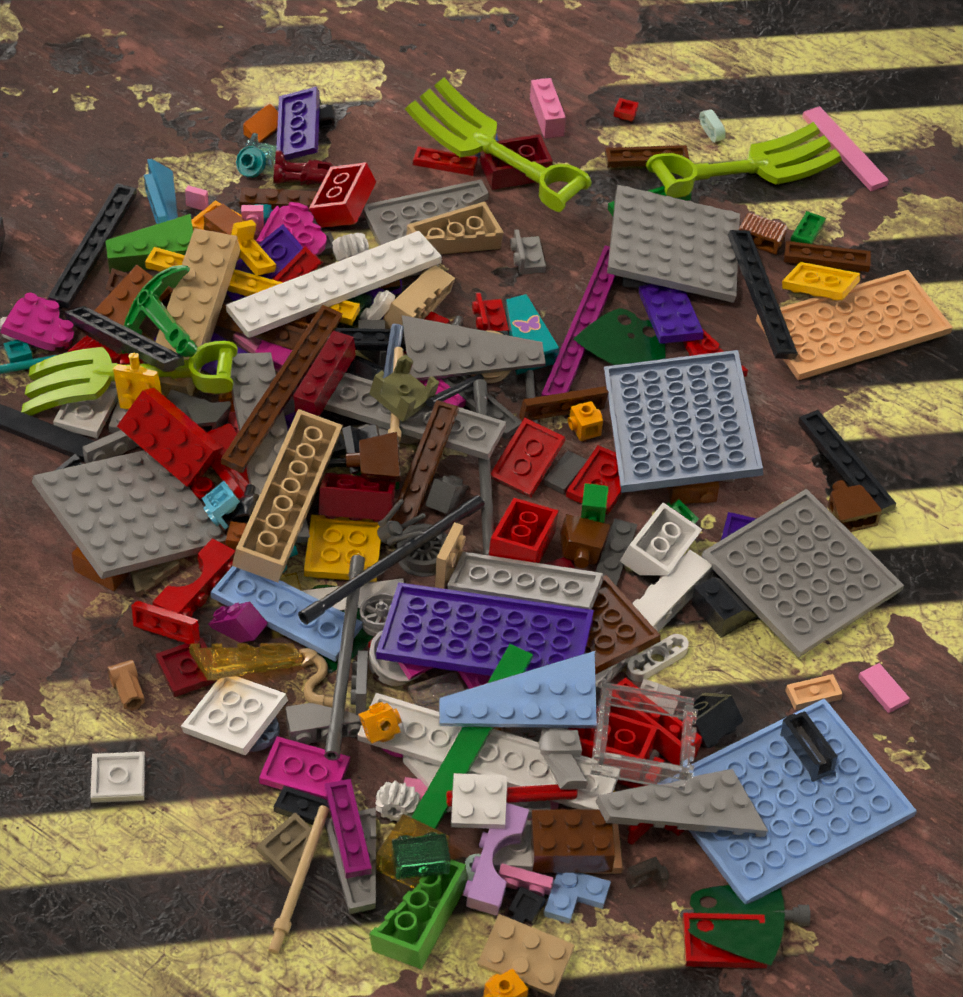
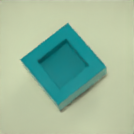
[3,340,33,363]

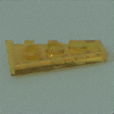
[189,643,302,680]

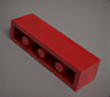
[604,678,702,770]

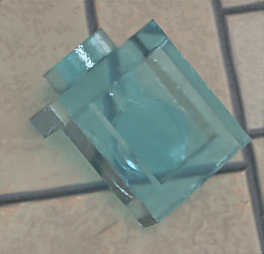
[245,133,277,166]

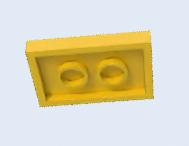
[782,262,860,301]

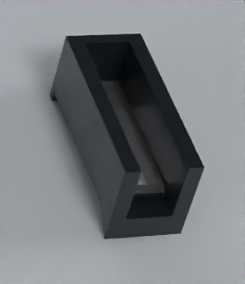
[780,711,838,782]

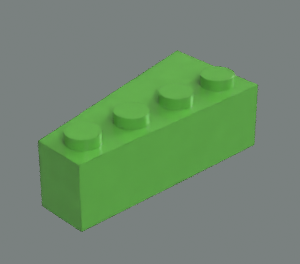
[106,214,193,273]
[369,856,468,969]

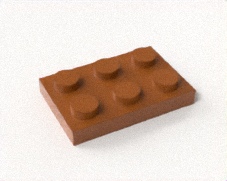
[94,265,170,326]

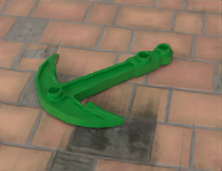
[122,265,197,357]

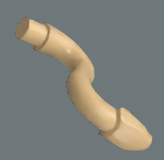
[299,648,333,707]

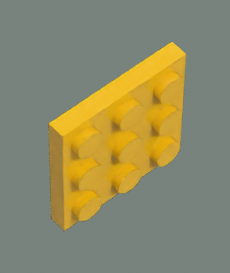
[304,515,381,582]

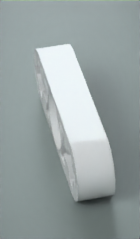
[627,634,689,682]

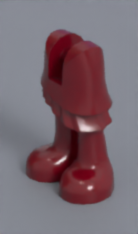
[273,150,333,186]

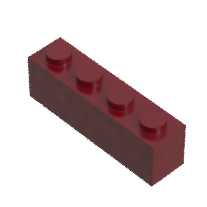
[293,331,356,416]

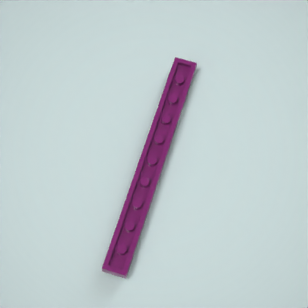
[541,246,617,396]

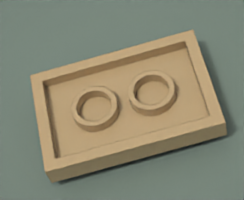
[477,914,575,997]

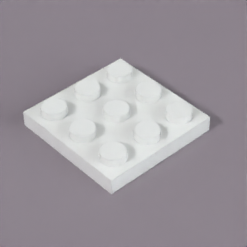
[181,672,288,755]

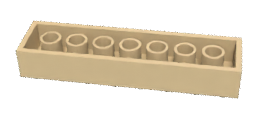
[155,228,240,396]
[232,409,343,582]

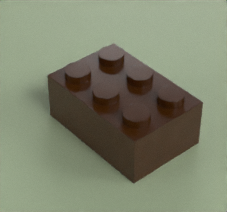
[530,809,615,873]

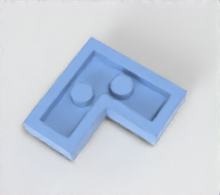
[544,872,611,924]

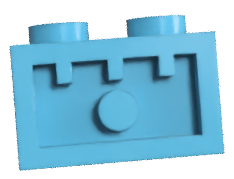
[202,481,240,530]

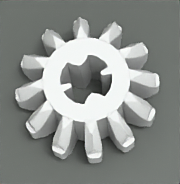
[332,233,369,261]
[376,780,420,824]

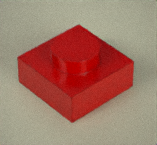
[613,98,639,121]

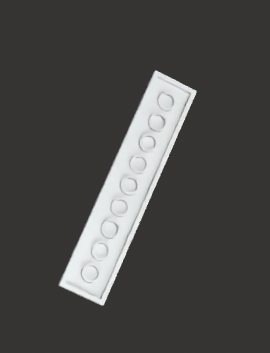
[226,231,442,338]
[357,693,620,810]

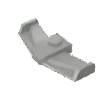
[539,727,588,789]

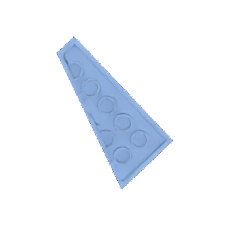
[439,651,597,728]

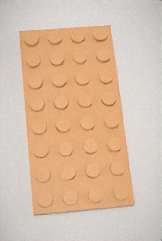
[756,270,953,380]

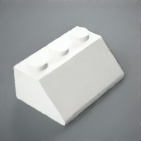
[620,503,702,576]

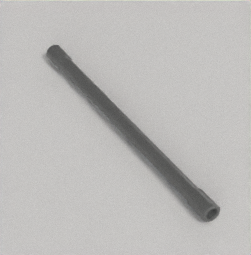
[473,379,494,556]
[324,555,365,760]

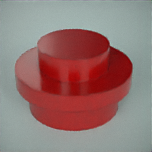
[191,477,215,499]

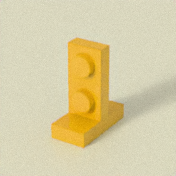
[231,220,276,276]

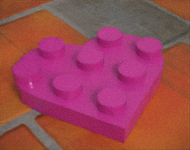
[256,202,327,257]
[0,293,74,351]

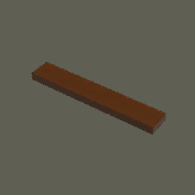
[391,400,459,532]

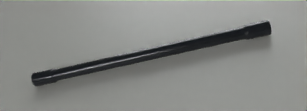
[298,495,485,625]

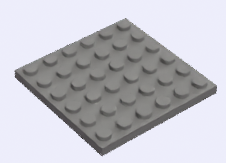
[607,185,740,302]
[32,450,227,579]
[701,489,904,658]

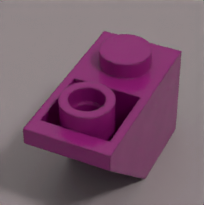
[208,601,268,643]

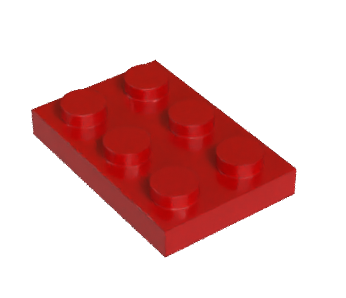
[491,418,566,498]
[566,445,622,515]
[682,913,768,968]

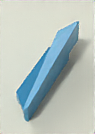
[144,159,178,224]

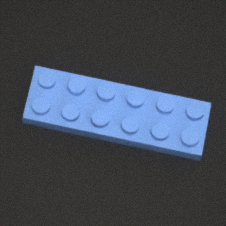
[211,566,362,662]

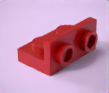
[472,293,509,334]

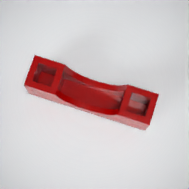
[152,538,235,617]

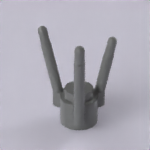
[377,499,425,546]

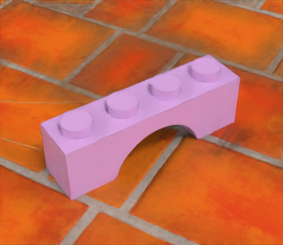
[463,803,529,916]

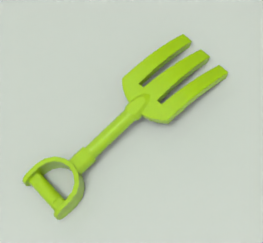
[405,77,592,212]
[646,122,842,198]
[21,341,238,416]

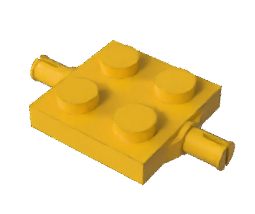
[113,353,162,410]

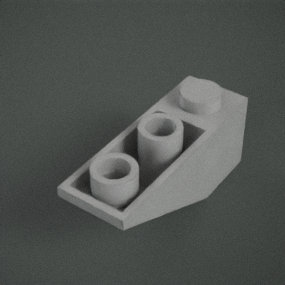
[285,703,362,745]

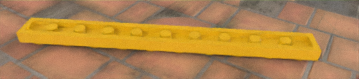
[145,247,360,325]

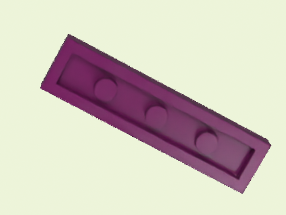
[325,779,372,879]

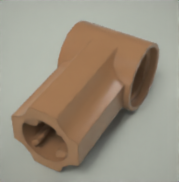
[107,660,145,711]

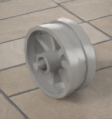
[360,593,394,637]

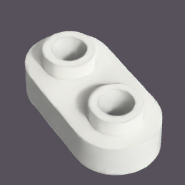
[360,290,395,320]

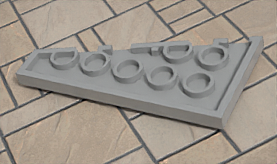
[362,179,489,246]
[402,315,545,381]
[595,769,768,837]

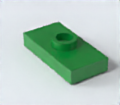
[790,211,826,244]

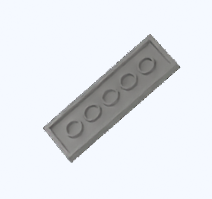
[448,552,603,610]

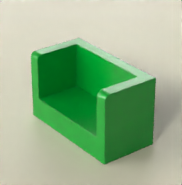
[581,483,608,523]

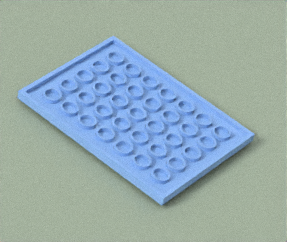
[657,698,917,905]

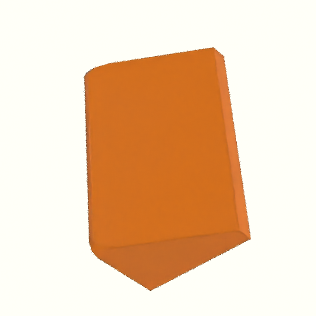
[243,104,278,144]

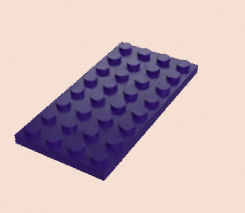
[376,582,594,676]

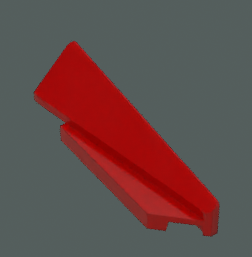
[207,424,249,498]

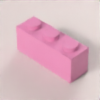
[530,78,566,139]

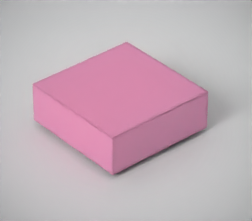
[185,185,209,210]

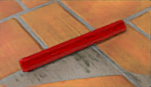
[446,784,578,806]

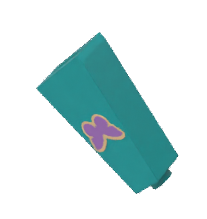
[505,294,559,375]

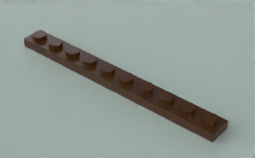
[105,268,305,350]
[221,305,343,473]

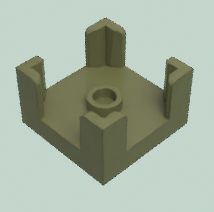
[369,354,439,422]

